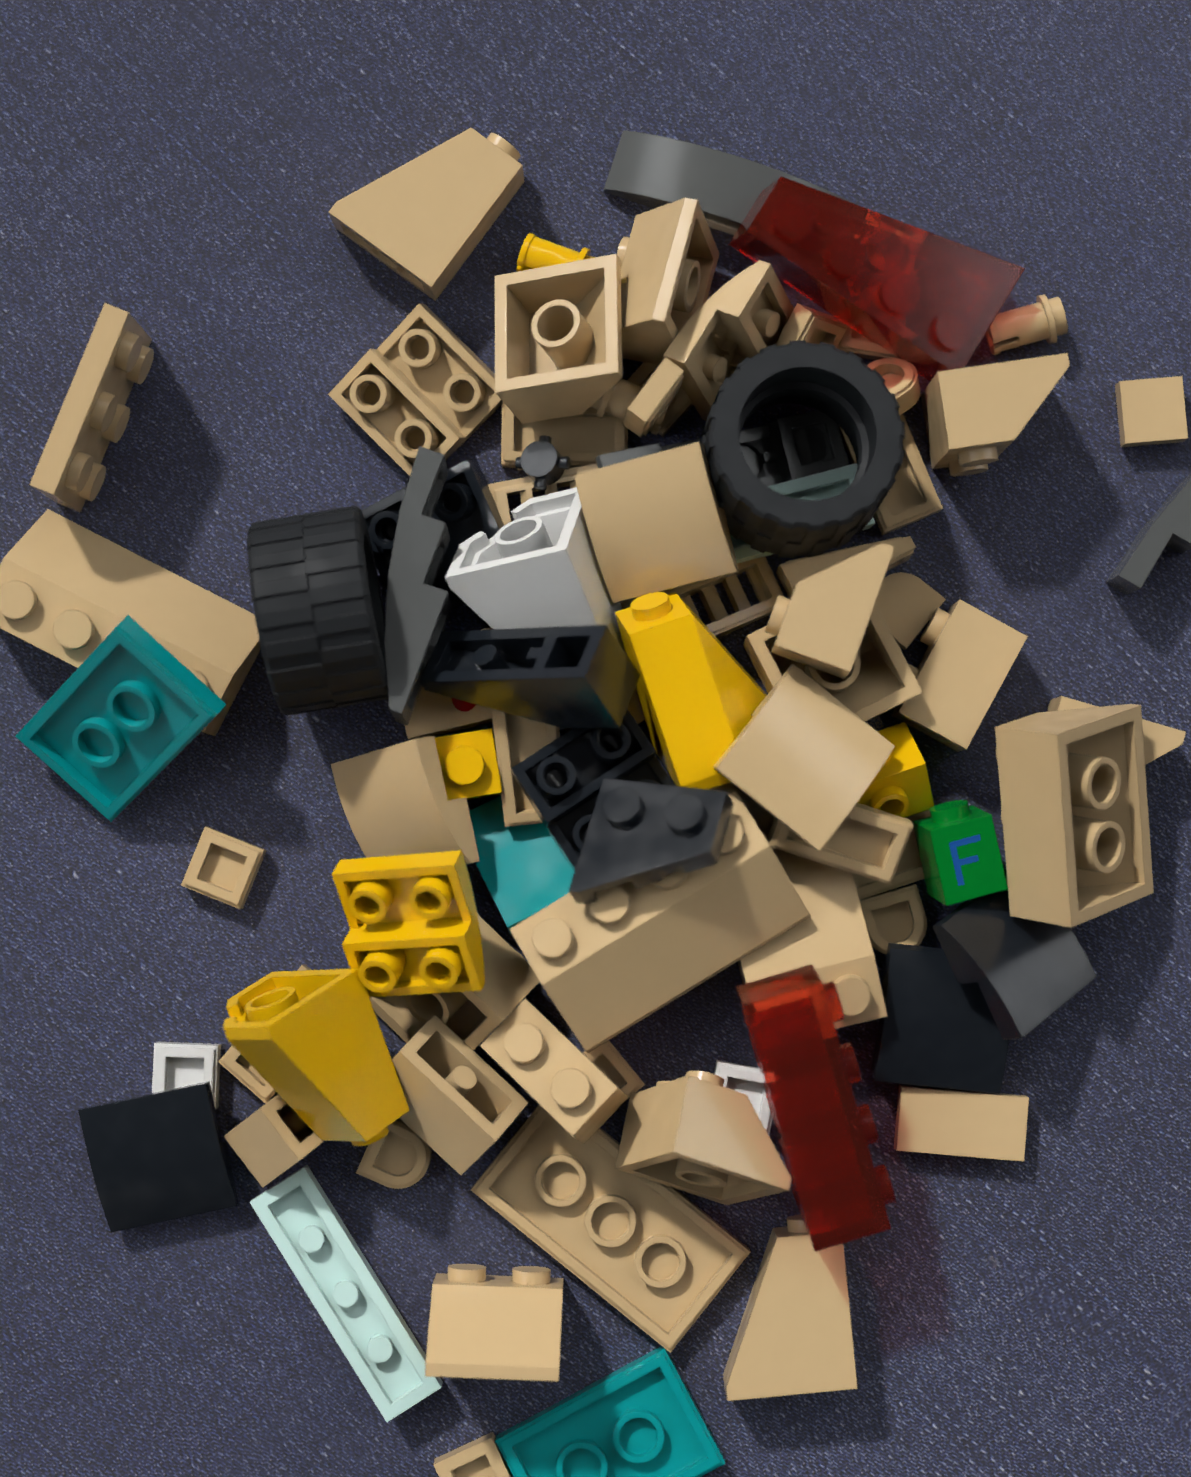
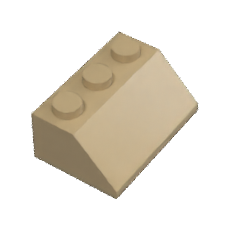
[995,704,1154,928]

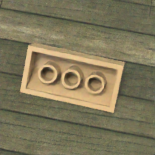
[0,509,261,736]
[509,791,811,1053]

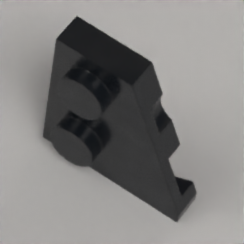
[569,778,734,904]

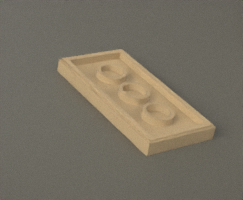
[471,1104,751,1353]

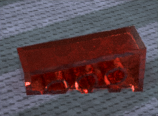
[729,176,1025,382]
[736,964,896,1252]

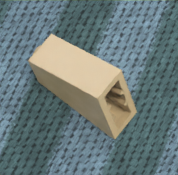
[329,128,524,301]
[723,1213,858,1401]

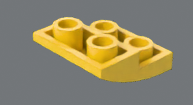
[331,850,485,997]

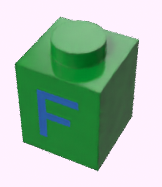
[912,800,1008,906]

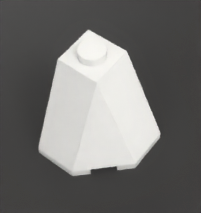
[445,487,626,653]

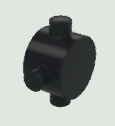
[515,435,571,491]

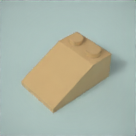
[738,830,887,1047]

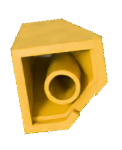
[614,592,767,790]
[223,968,410,1147]

